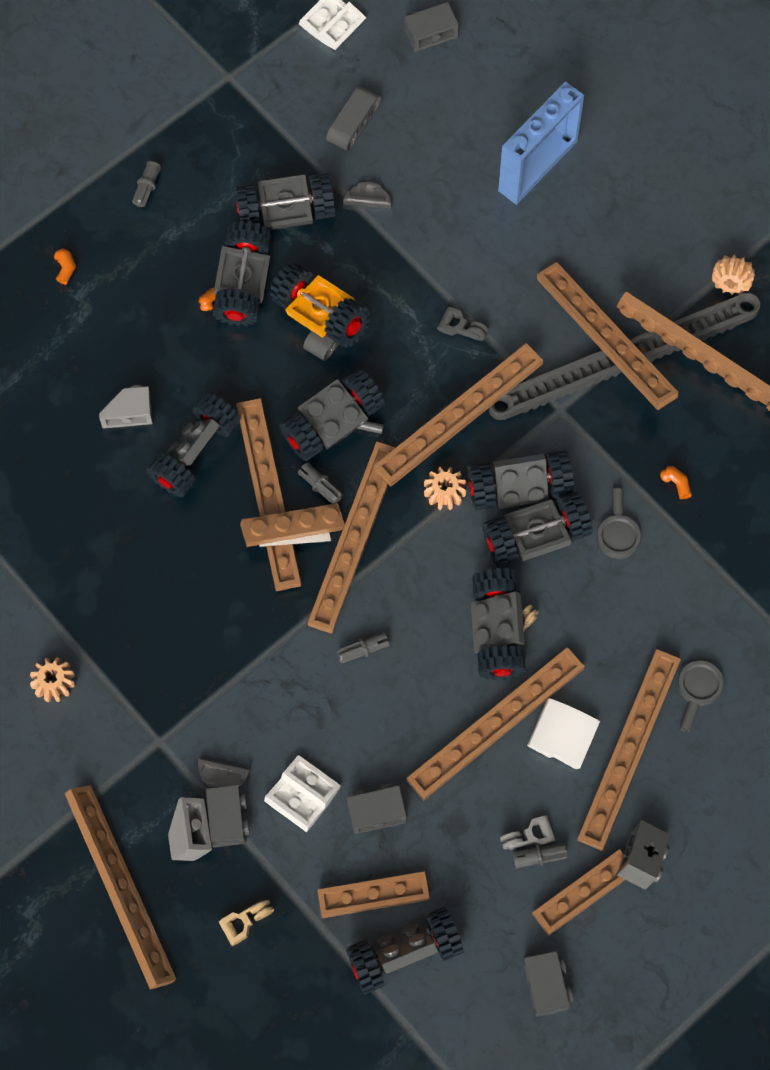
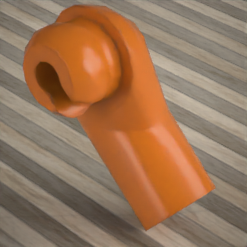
[54,248,76,285]
[198,288,216,311]
[660,466,692,499]

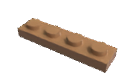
[240,503,345,547]
[532,849,625,936]
[317,871,430,918]

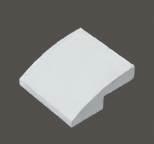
[299,0,366,50]
[527,698,600,769]
[264,755,341,832]

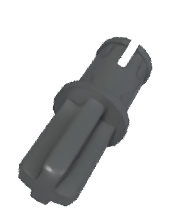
[132,161,161,207]
[298,462,343,504]
[337,631,389,663]
[513,843,568,869]

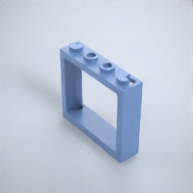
[498,81,584,205]

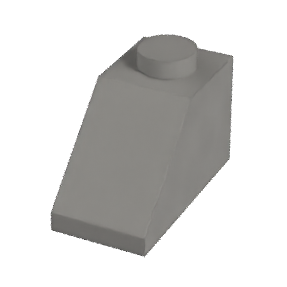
[99,385,153,428]
[168,797,212,861]

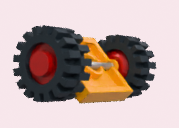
[270,263,370,348]

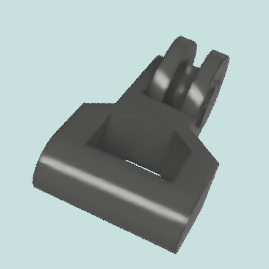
[437,307,489,341]

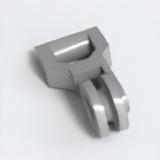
[500,815,556,850]

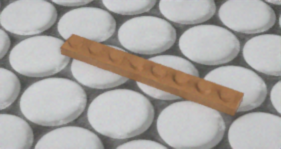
[537,262,678,410]
[617,292,770,411]
[374,343,543,486]
[236,398,301,591]
[308,441,395,634]
[407,647,585,801]
[577,649,681,851]
[65,785,176,989]

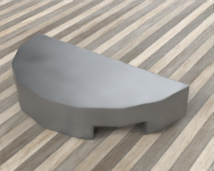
[343,181,391,209]
[198,758,250,788]

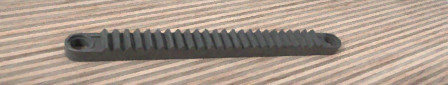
[488,293,760,420]

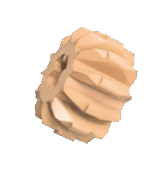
[712,255,755,296]
[424,466,466,510]
[30,657,75,702]

